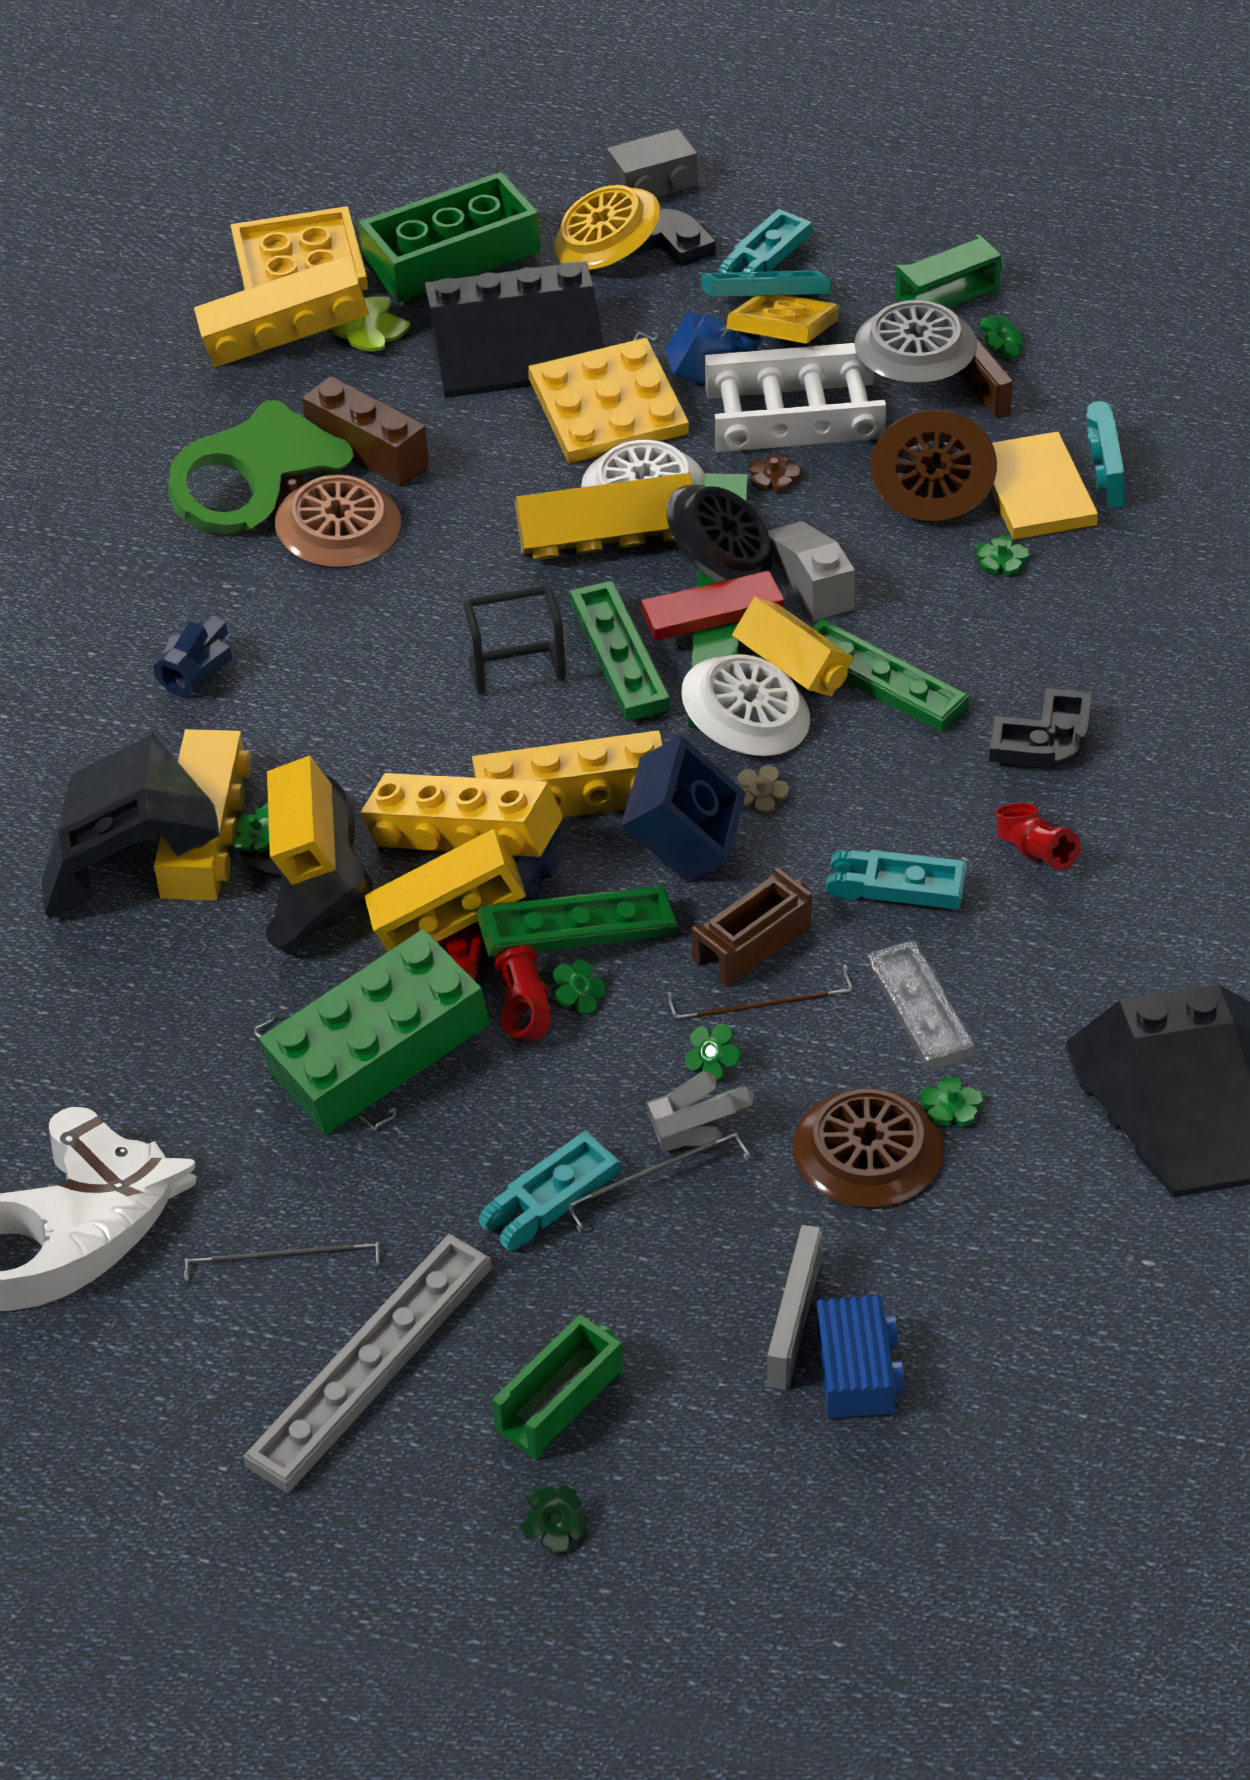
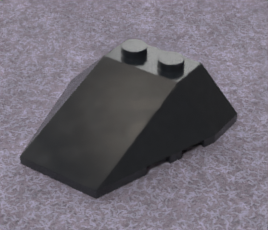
[1066,984,1250,1197]

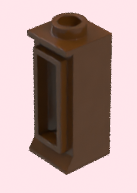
[692,867,812,987]

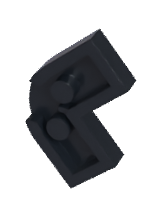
[626,209,716,266]
[989,688,1092,767]

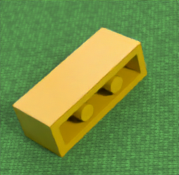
[364,828,526,952]

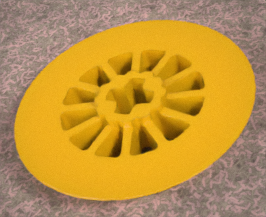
[554,185,660,270]

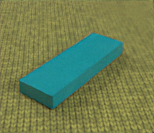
[701,270,830,297]

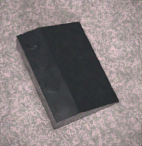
[425,261,605,398]

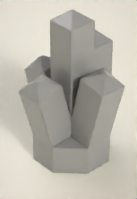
[646,1071,755,1153]

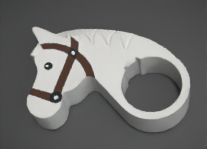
[0,1107,196,1311]

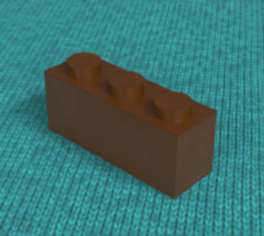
[302,376,429,487]

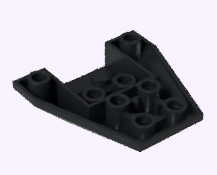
[41,734,220,919]

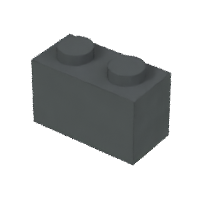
[607,128,698,197]

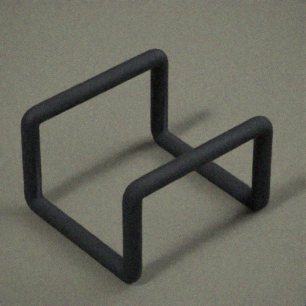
[463,585,566,694]

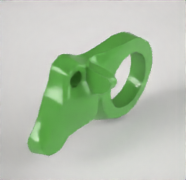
[168,400,353,535]

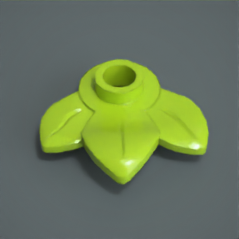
[330,297,411,351]

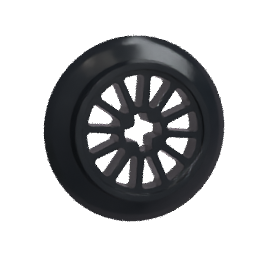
[666,485,772,582]

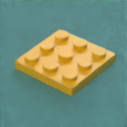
[230,206,368,290]
[528,338,689,464]

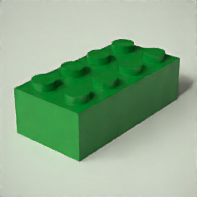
[358,172,541,303]
[258,929,490,1136]

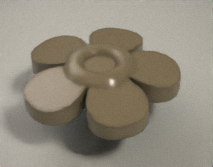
[737,765,789,814]

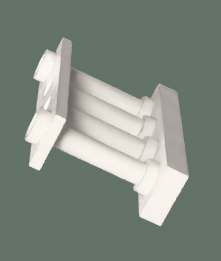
[705,343,886,452]

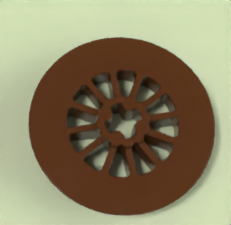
[870,410,997,521]
[793,1088,944,1207]

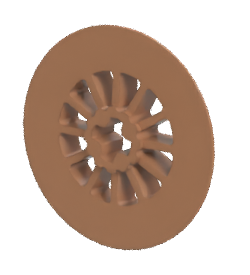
[275,475,401,567]

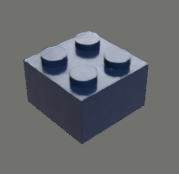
[621,735,746,883]

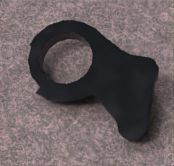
[239,776,374,955]

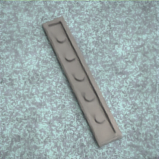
[243,1234,492,1494]

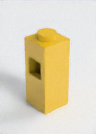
[732,596,854,697]
[267,756,336,885]

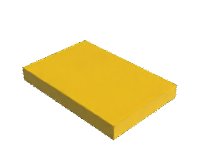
[726,295,840,344]
[990,432,1098,540]

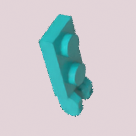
[718,209,813,273]
[1086,401,1126,508]
[825,850,967,910]
[478,1131,621,1251]

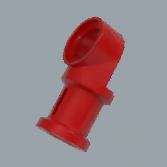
[995,803,1081,871]
[495,945,551,1042]

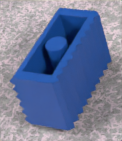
[816,1294,904,1418]

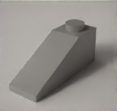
[768,521,855,621]

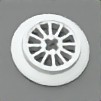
[581,440,705,487]
[682,654,810,756]

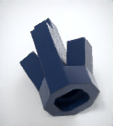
[153,617,232,697]

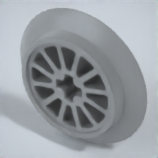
[855,300,977,383]

